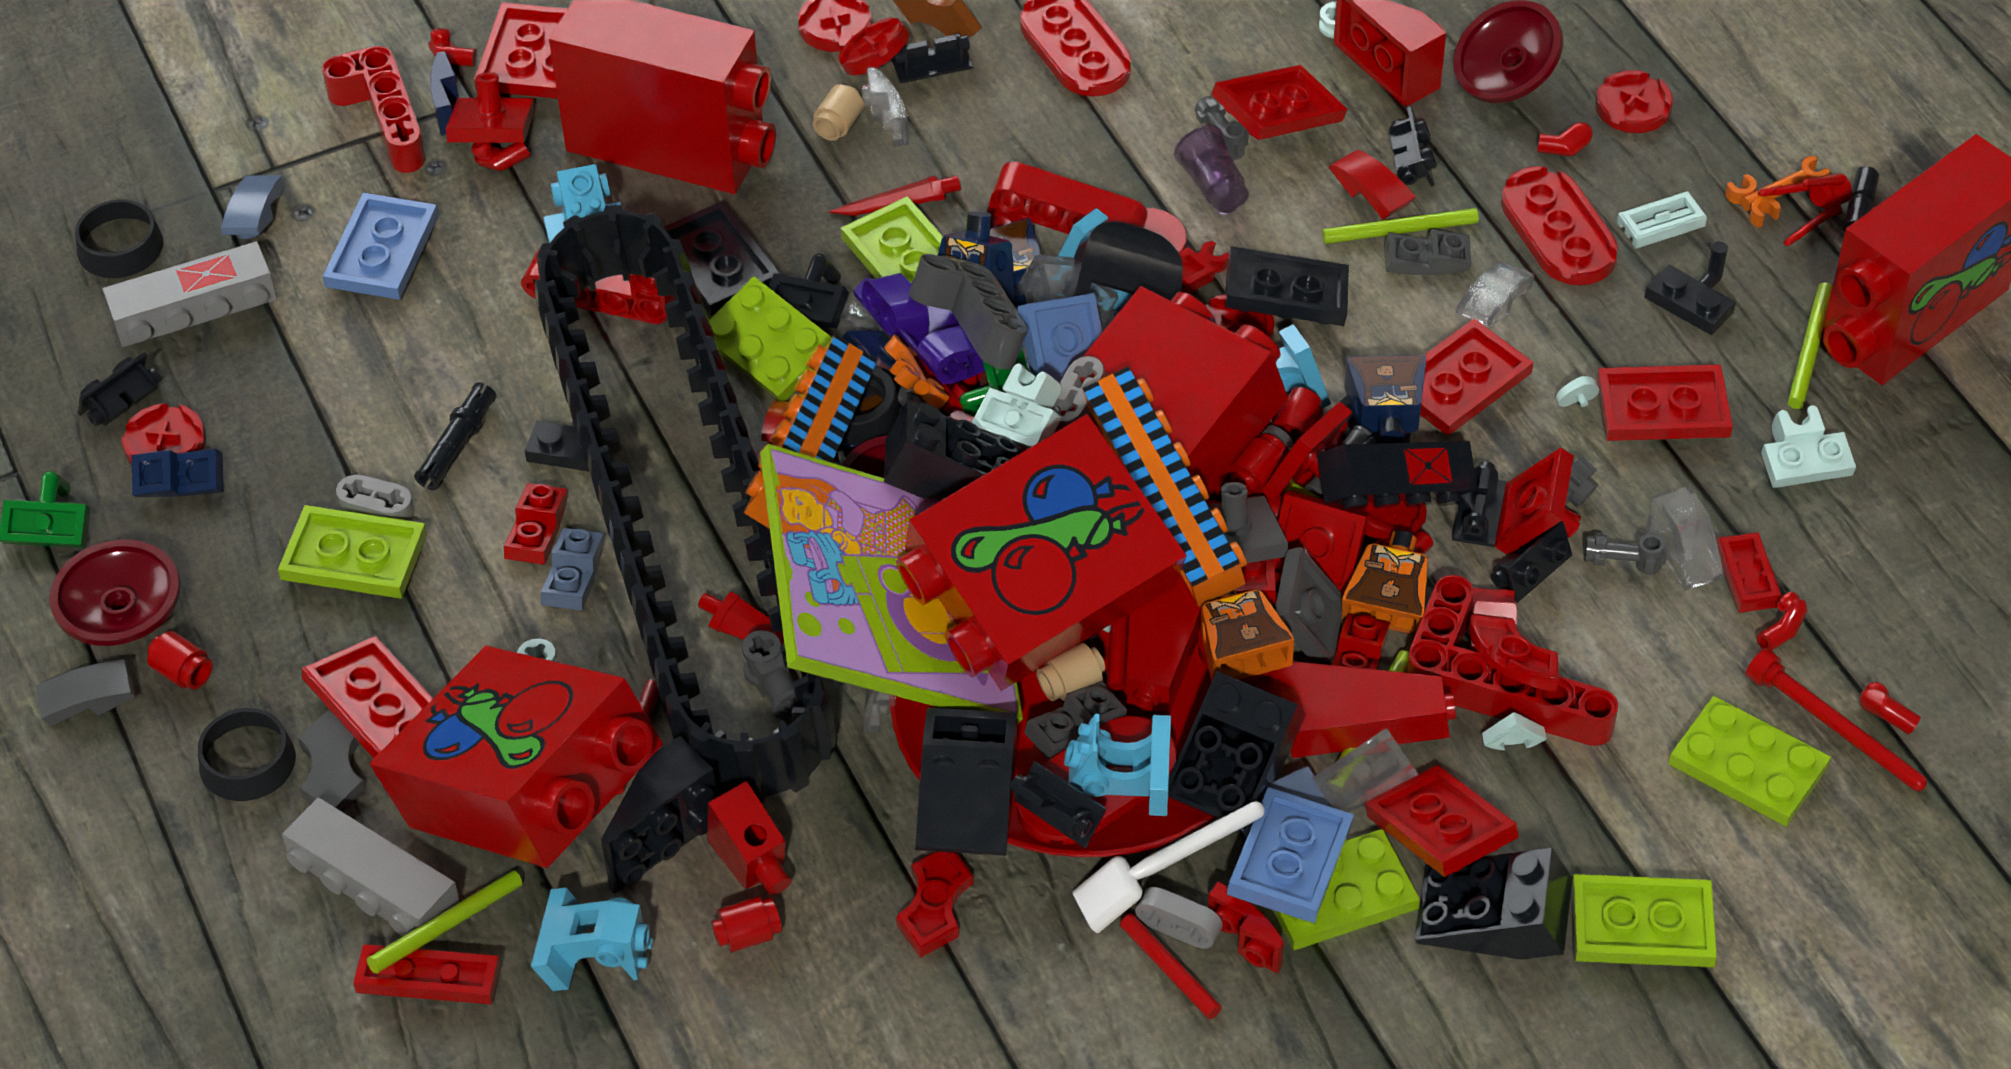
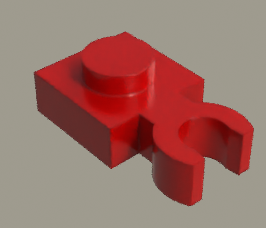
[1178,241,1229,294]

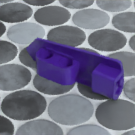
[854,273,985,384]

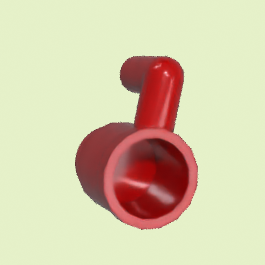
[1271,387,1348,450]

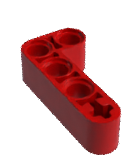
[322,46,425,173]
[987,162,1147,234]
[521,249,674,324]

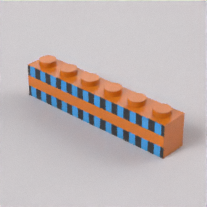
[744,334,877,529]
[1082,366,1247,607]

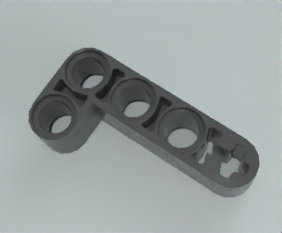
[909,254,1028,370]

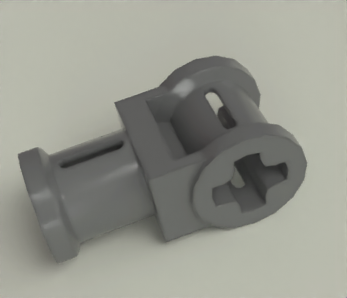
[742,630,804,719]

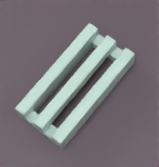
[1617,191,1707,249]

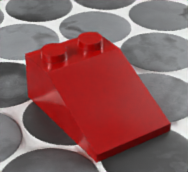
[1334,0,1446,107]

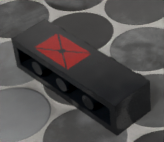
[1317,441,1478,509]

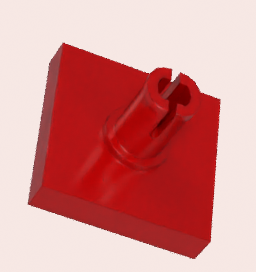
[446,72,535,143]
[1261,401,1352,502]
[1494,447,1581,555]
[1274,490,1370,595]

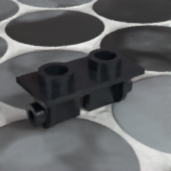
[891,33,973,84]
[1389,106,1437,186]
[78,352,162,427]
[1452,461,1506,547]
[1491,521,1572,603]
[1010,761,1107,848]

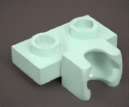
[972,363,1062,449]
[1761,405,1856,488]

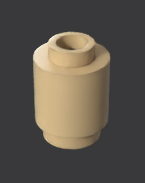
[813,84,864,141]
[1036,643,1105,701]

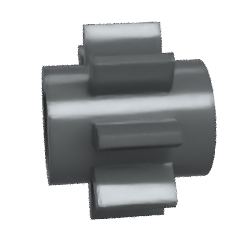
[1565,456,1599,508]

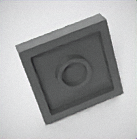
[1207,482,1288,563]
[1271,547,1343,665]

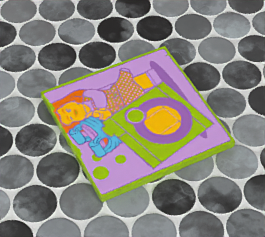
[760,444,1023,724]

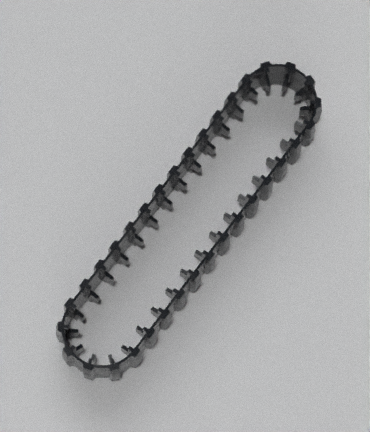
[535,205,837,803]

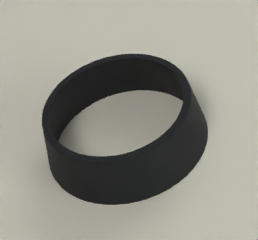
[75,199,164,278]
[198,708,296,801]

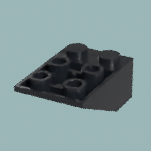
[884,399,1023,499]
[1168,671,1306,829]
[915,708,1018,856]
[601,736,717,894]
[1415,847,1573,960]

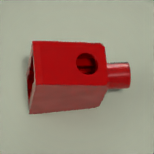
[707,781,792,896]

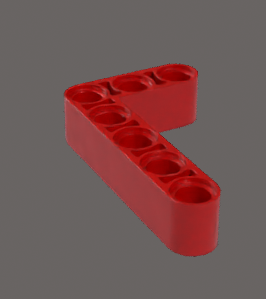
[1407,575,1618,746]

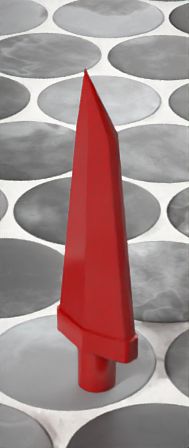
[827,175,961,216]
[698,591,785,646]

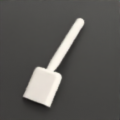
[1072,801,1265,933]

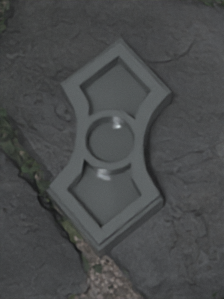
[298,710,365,812]

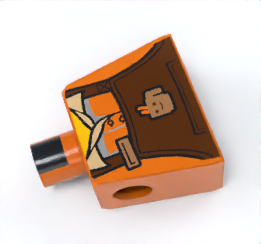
[1342,530,1428,635]
[1201,589,1294,682]

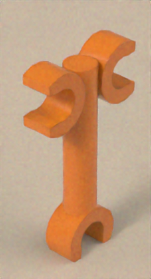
[1725,156,1830,228]
[884,334,949,410]

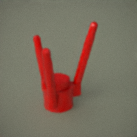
[1758,173,1852,246]

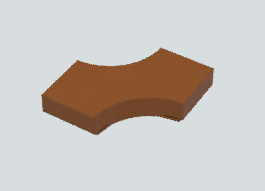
[893,0,982,38]

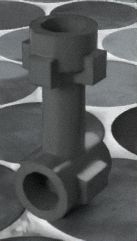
[1195,96,1249,160]
[1585,533,1667,575]

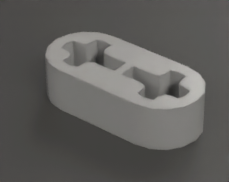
[1052,356,1107,430]
[336,474,414,521]
[1135,887,1223,949]

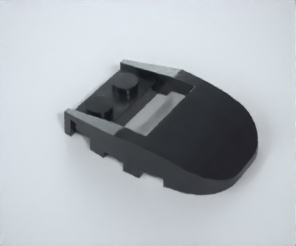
[1062,221,1183,300]

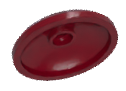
[1454,0,1563,103]
[49,540,180,646]

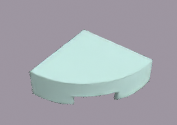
[1482,712,1546,750]

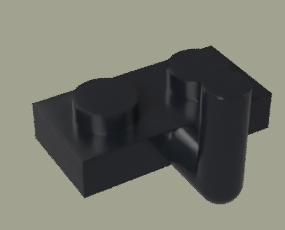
[1644,241,1736,336]
[769,253,849,329]
[525,420,613,472]

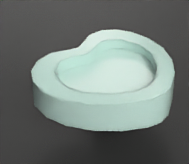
[1556,376,1600,407]

